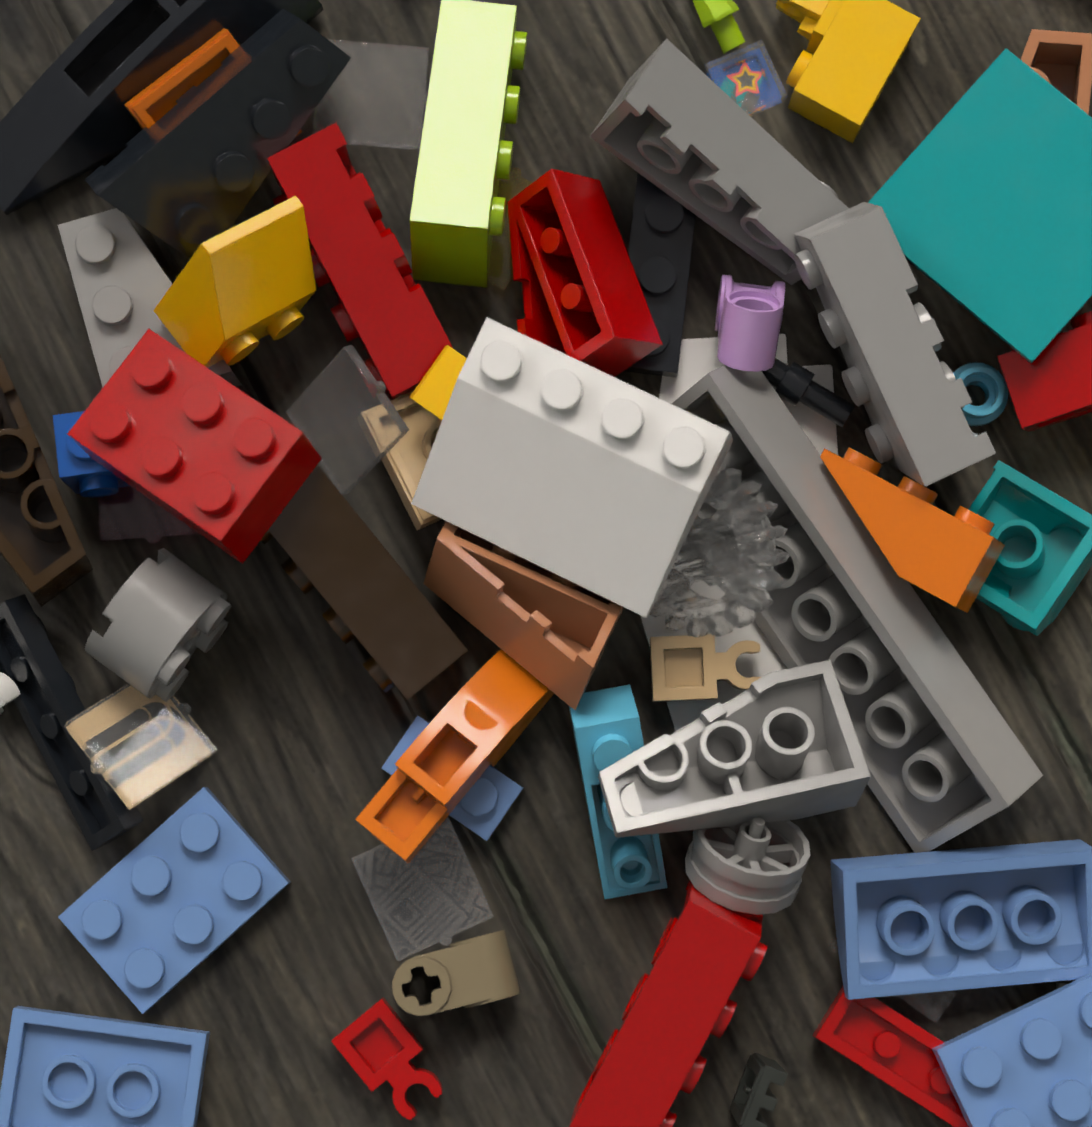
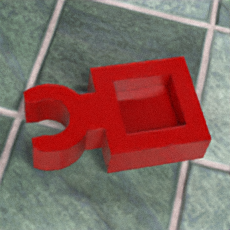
[331,997,443,1120]

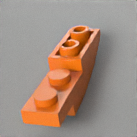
[355,649,554,864]

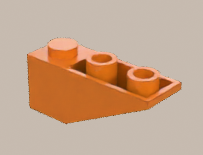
[820,447,1005,613]

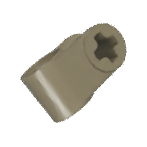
[392,930,521,1016]

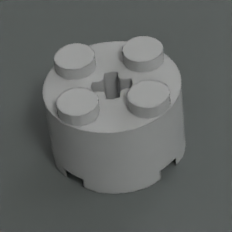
[85,548,231,702]

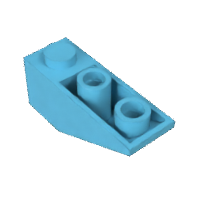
[569,684,667,899]

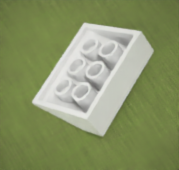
[411,317,733,618]

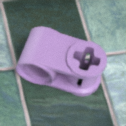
[715,274,785,372]

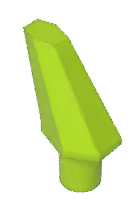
[693,0,746,53]

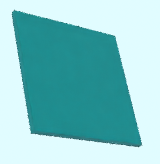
[868,48,1092,364]

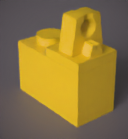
[776,0,921,143]

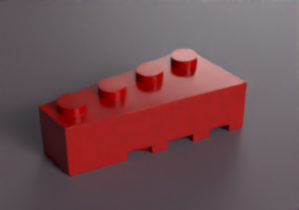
[267,123,454,400]
[569,880,768,1127]

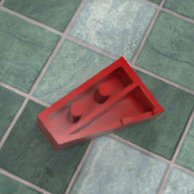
[507,168,663,377]
[997,311,1092,432]

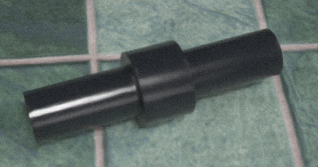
[762,358,855,427]

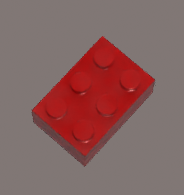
[67,329,322,564]

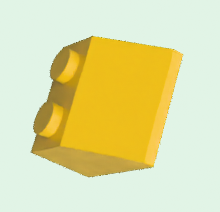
[153,196,316,368]

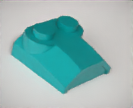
[968,460,1092,636]

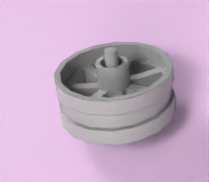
[685,817,811,915]

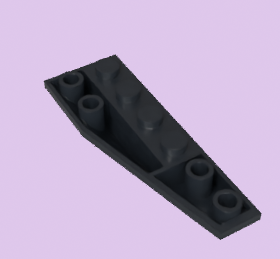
[0,0,324,215]

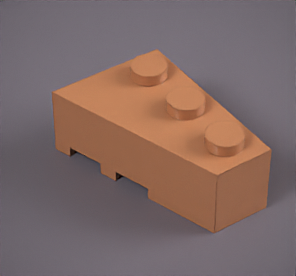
[423,521,624,710]

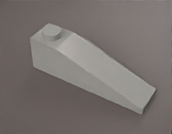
[598,660,871,838]

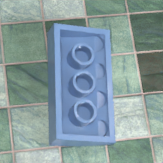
[830,839,1092,1000]

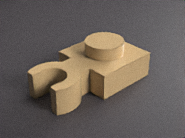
[649,634,761,702]

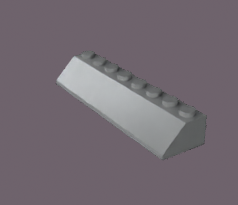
[671,365,1043,853]

